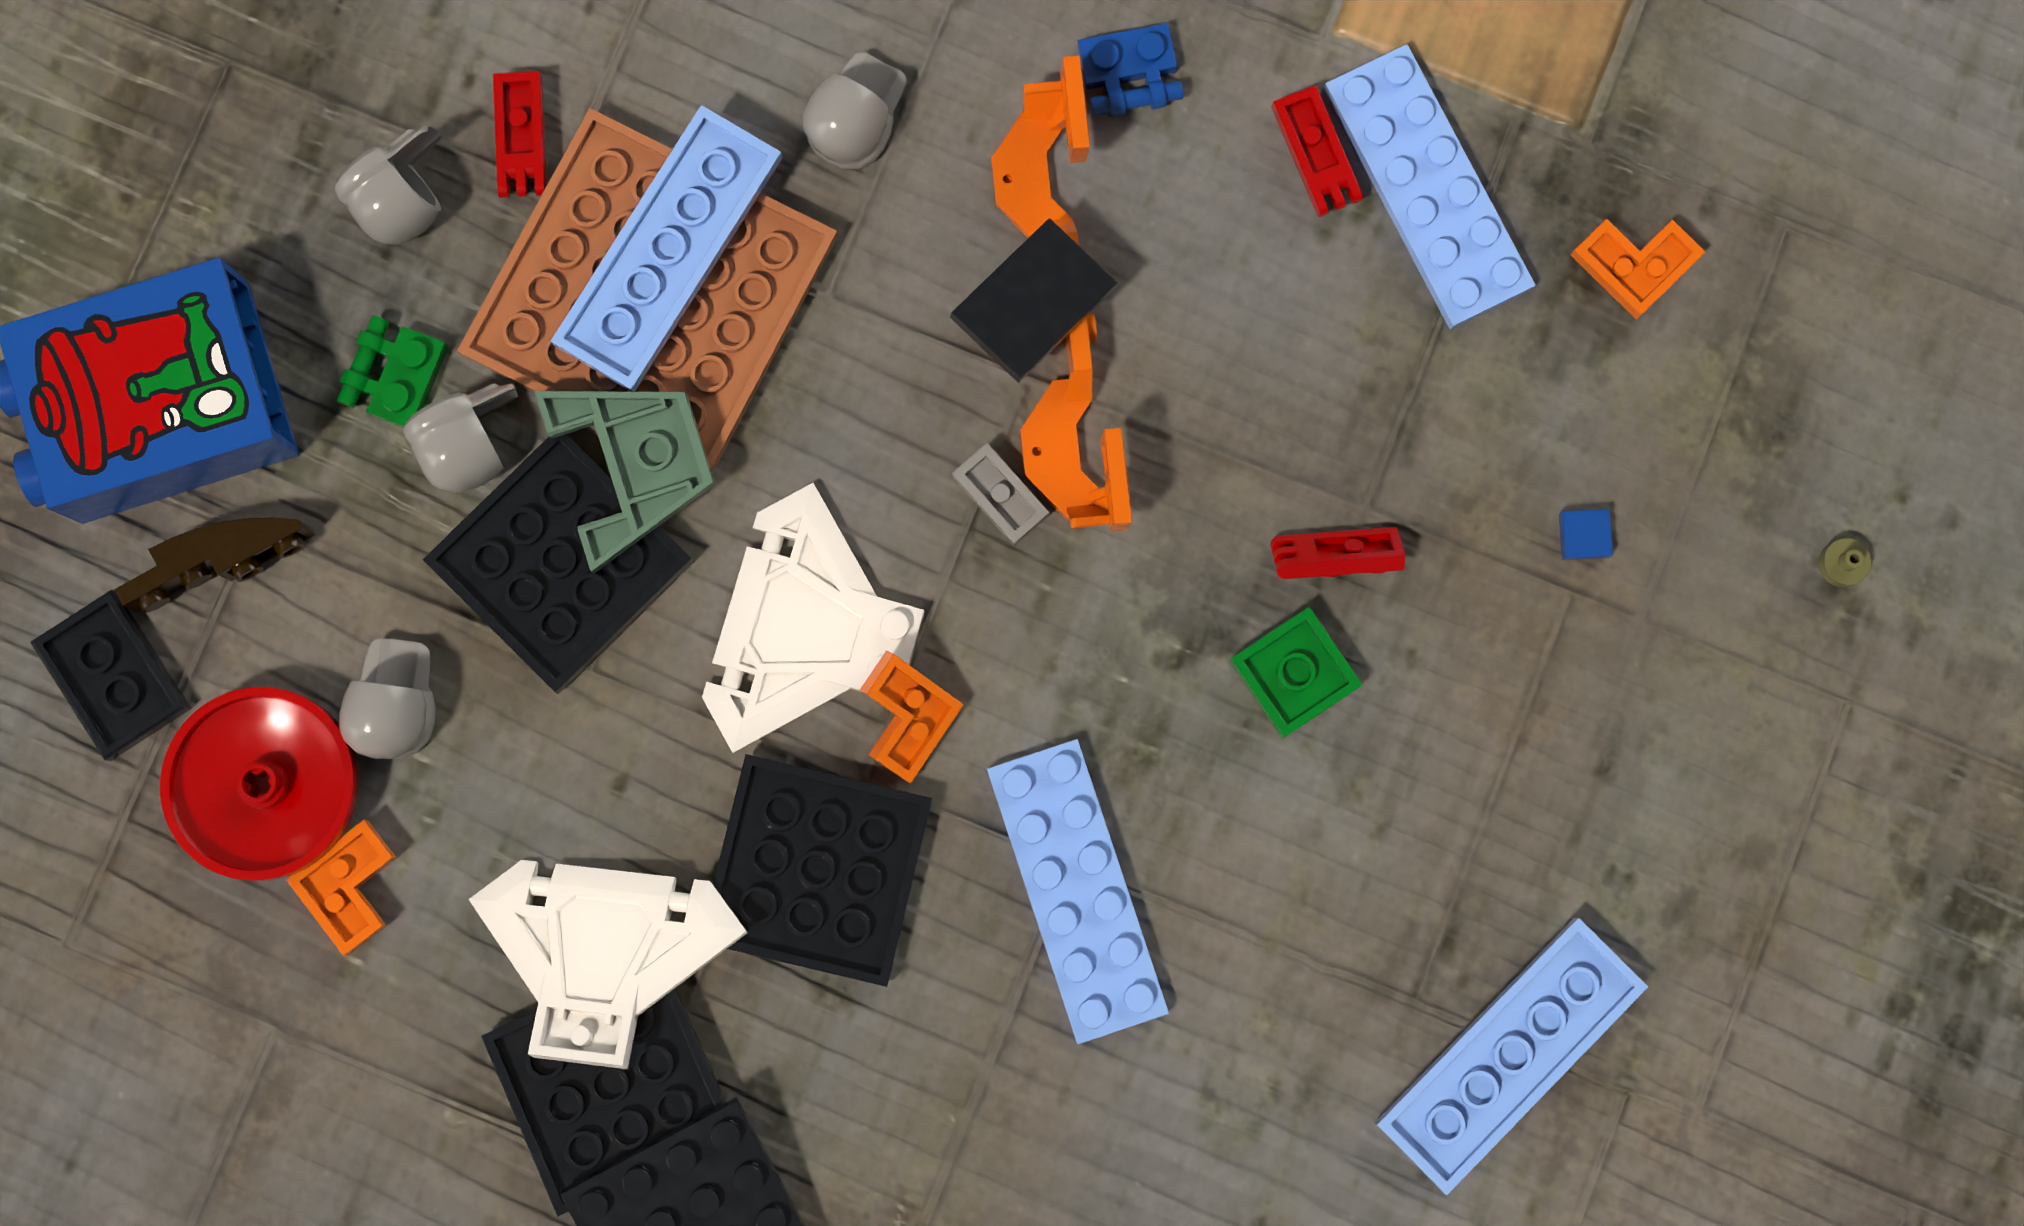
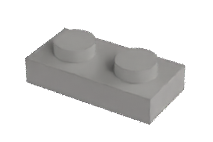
[952,443,1050,546]

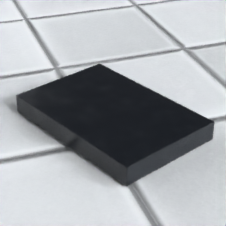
[950,218,1118,383]
[30,589,192,761]

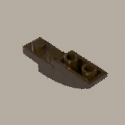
[114,517,315,613]

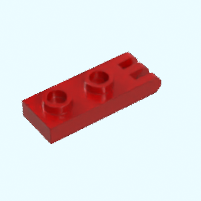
[493,71,547,198]
[1271,85,1363,218]
[1270,527,1405,579]

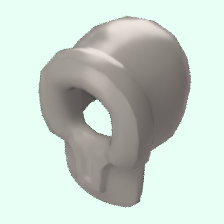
[803,52,906,170]
[334,125,442,245]
[403,383,518,493]
[339,638,436,759]

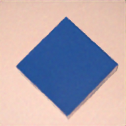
[1559,509,1613,560]

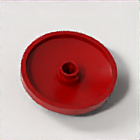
[160,687,358,881]

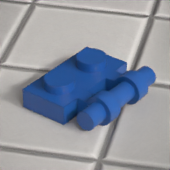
[1077,23,1183,117]

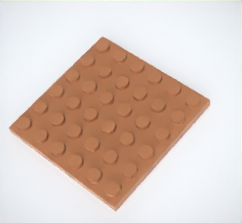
[457,108,838,474]

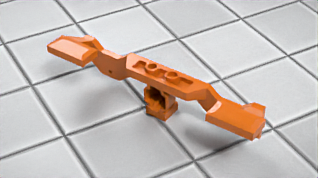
[991,55,1132,532]

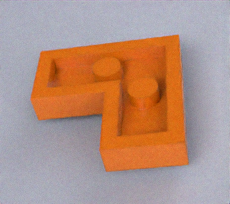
[1570,219,1705,320]
[860,650,964,784]
[286,820,397,956]

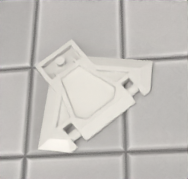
[702,483,925,753]
[469,860,747,1069]

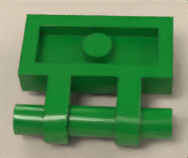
[336,315,449,428]

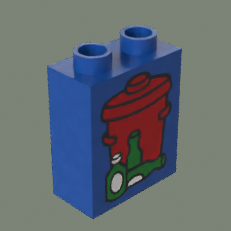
[0,257,300,524]

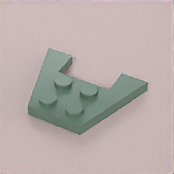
[534,391,715,573]

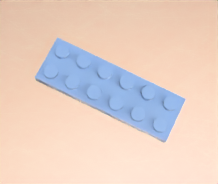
[1323,44,1536,330]
[551,105,783,392]
[987,739,1169,1045]
[1374,918,1648,1195]

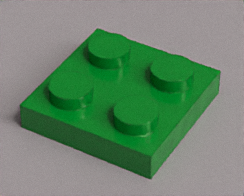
[1229,607,1363,739]

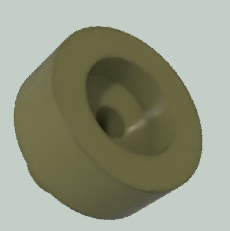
[1818,538,1872,587]

